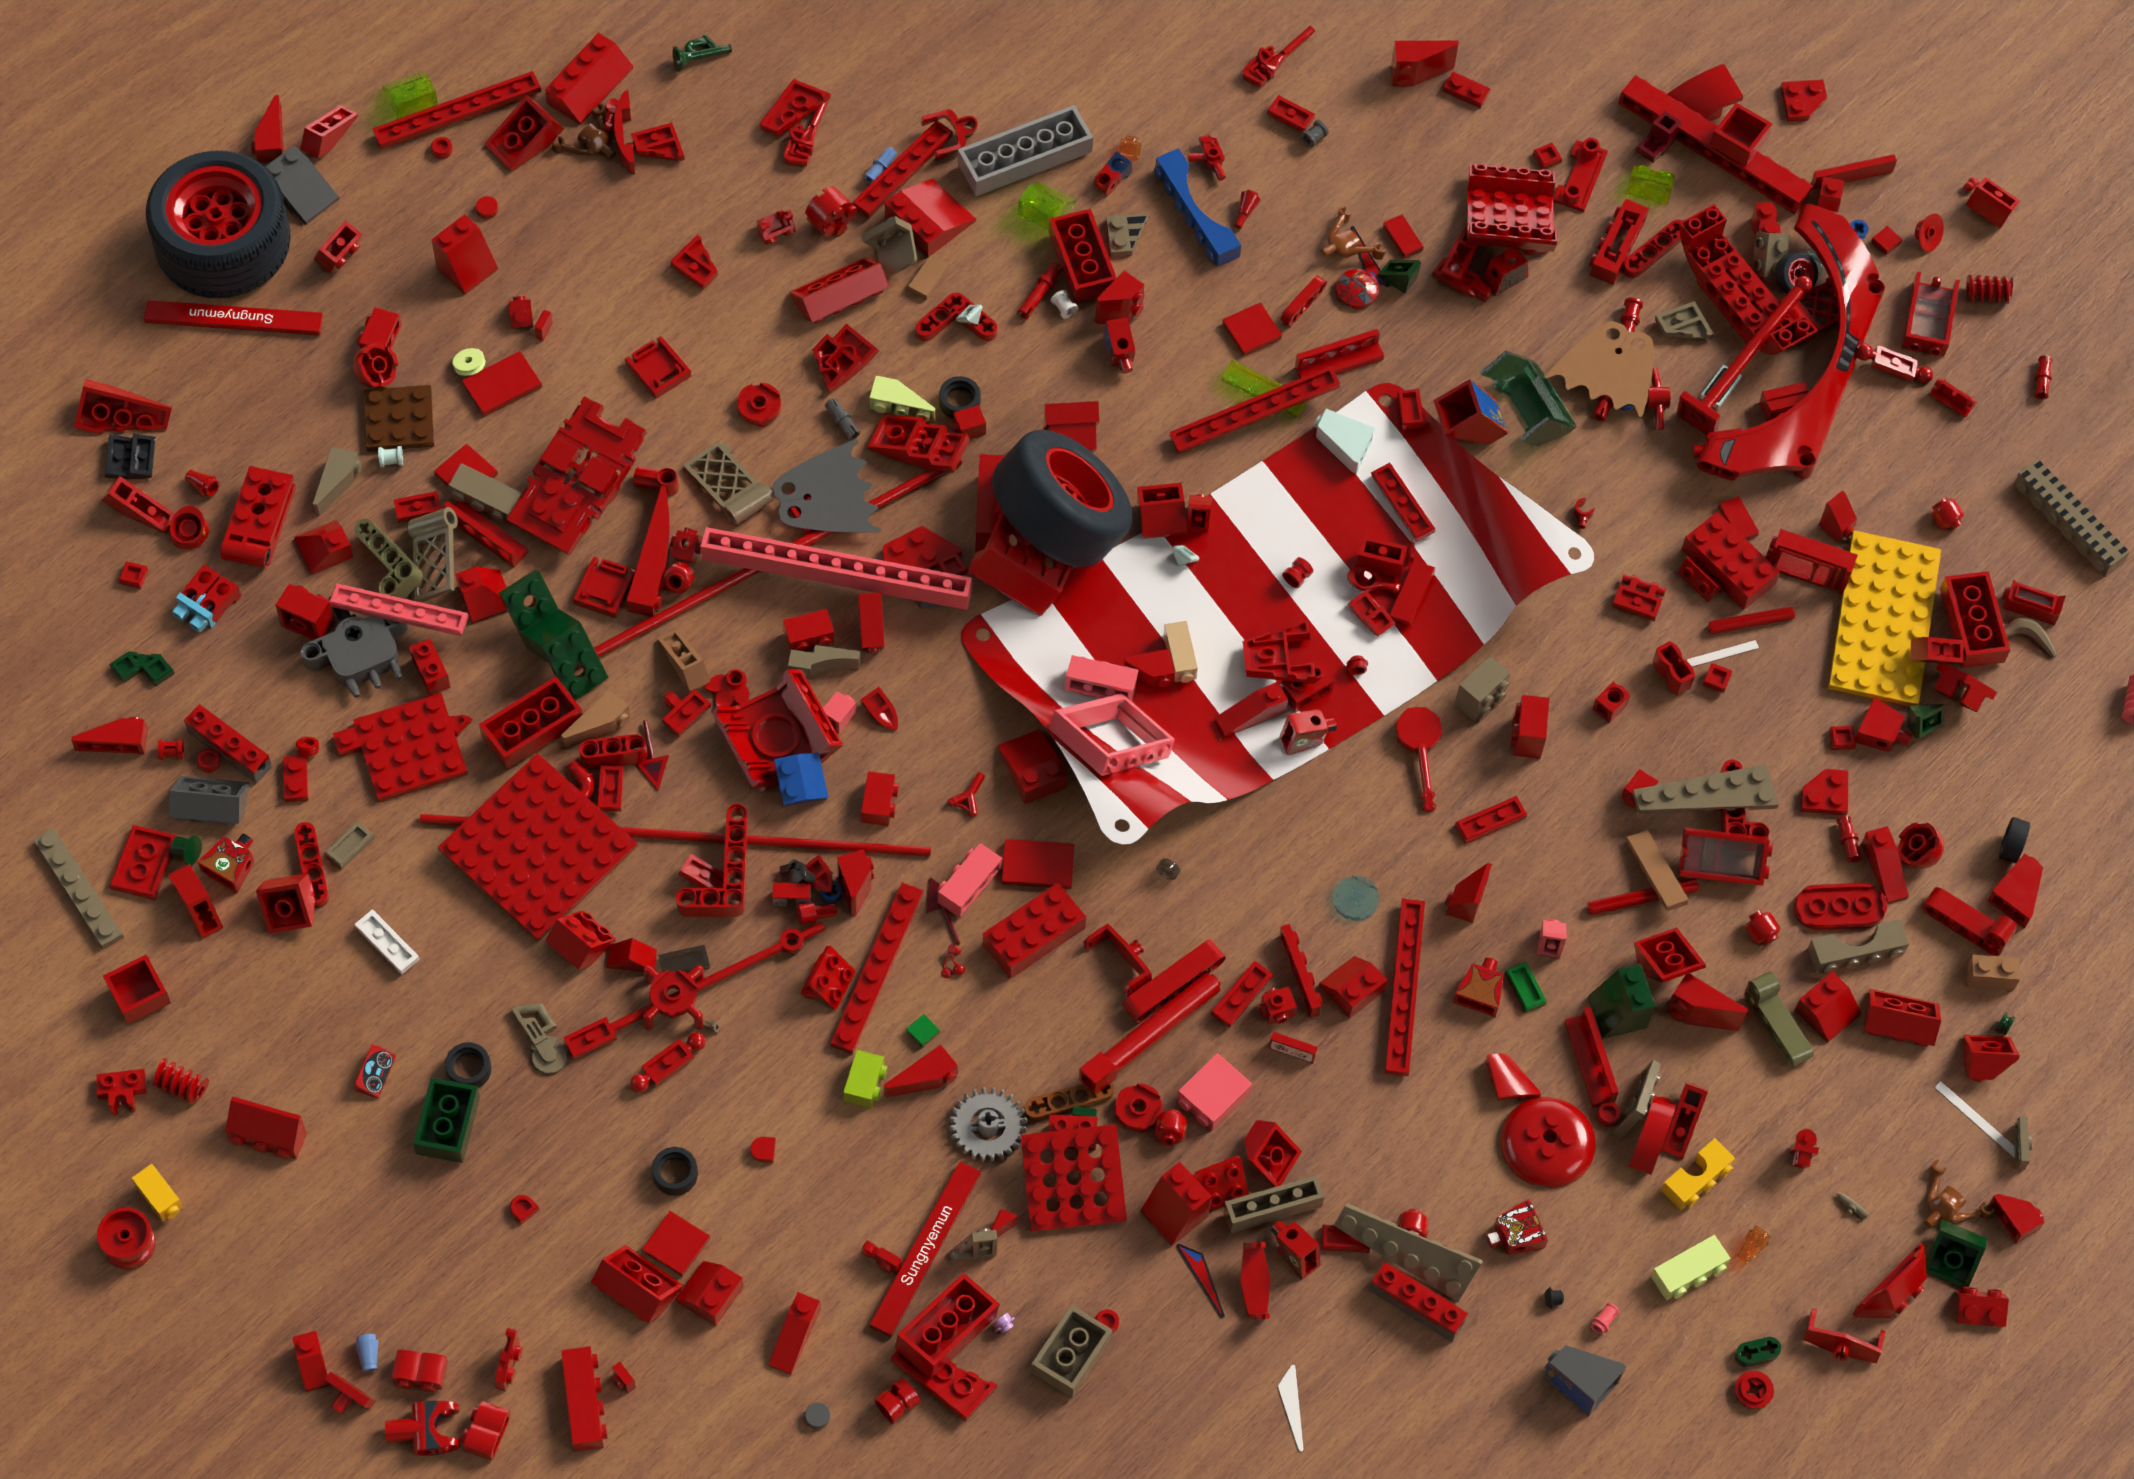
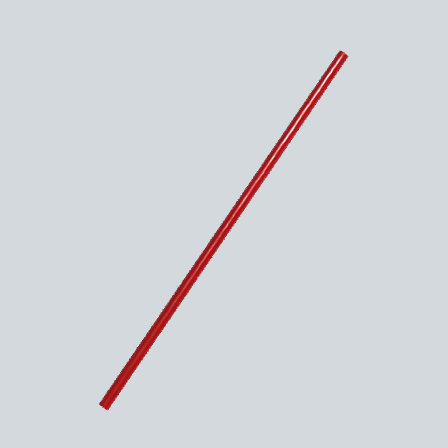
[575,459,962,670]

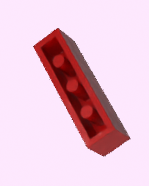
[561,1346,608,1452]

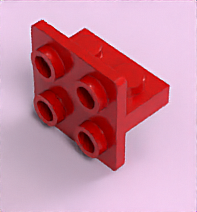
[801,946,856,1010]
[1193,1156,1249,1211]

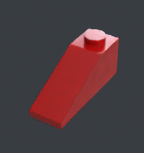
[251,95,284,162]
[300,105,358,159]
[101,476,175,533]
[1215,682,1288,737]
[71,717,148,754]
[1861,826,1909,904]
[884,1045,958,1097]
[1661,1081,1708,1159]
[769,1292,821,1375]

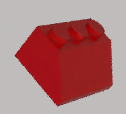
[1864,989,1941,1047]
[225,1096,307,1159]
[591,1245,683,1323]

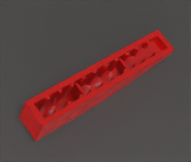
[627,486,671,617]

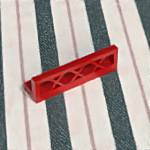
[1295,328,1384,379]
[443,501,529,568]
[1564,1006,1619,1108]

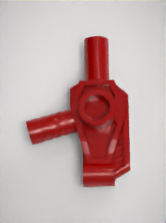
[1188,134,1226,181]

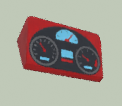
[354,1044,396,1098]

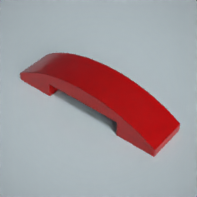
[614,91,635,174]

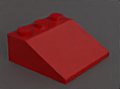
[884,178,976,257]

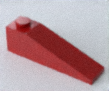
[74,379,172,433]

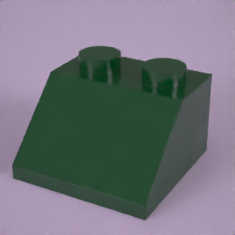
[1925,1220,1988,1288]

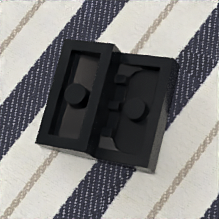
[105,433,156,479]

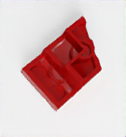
[1667,64,1743,121]
[812,323,879,392]

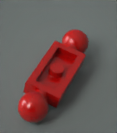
[1856,343,1934,384]
[630,1032,706,1093]

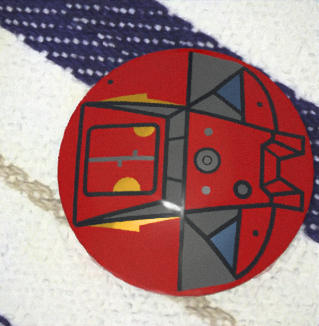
[1336,269,1379,310]

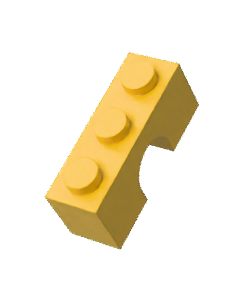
[1661,1138,1735,1211]

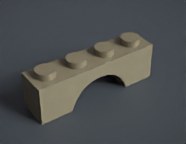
[1807,919,1909,974]

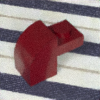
[1636,110,1682,163]

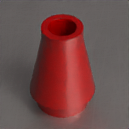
[185,469,219,497]

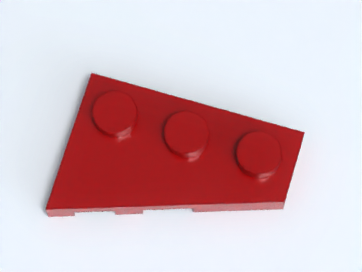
[759,79,830,137]

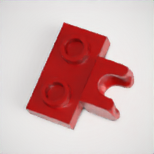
[96,1069,147,1115]

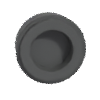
[805,1403,830,1429]

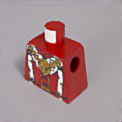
[1486,1199,1548,1255]

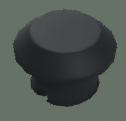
[1545,1287,1564,1309]

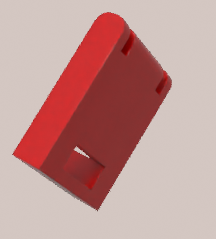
[624,336,692,399]
[573,556,636,619]

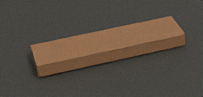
[1626,830,1688,911]

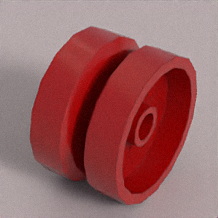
[97,1207,156,1270]

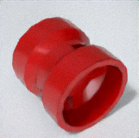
[1282,557,1314,589]

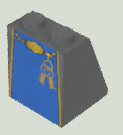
[1544,1345,1626,1417]

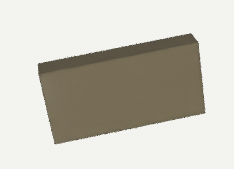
[324,821,375,869]

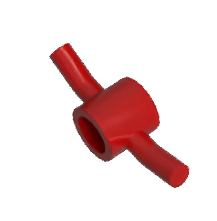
[1646,368,1671,430]

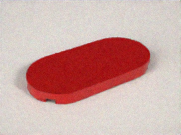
[1794,883,1887,930]

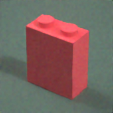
[1177,1053,1252,1130]

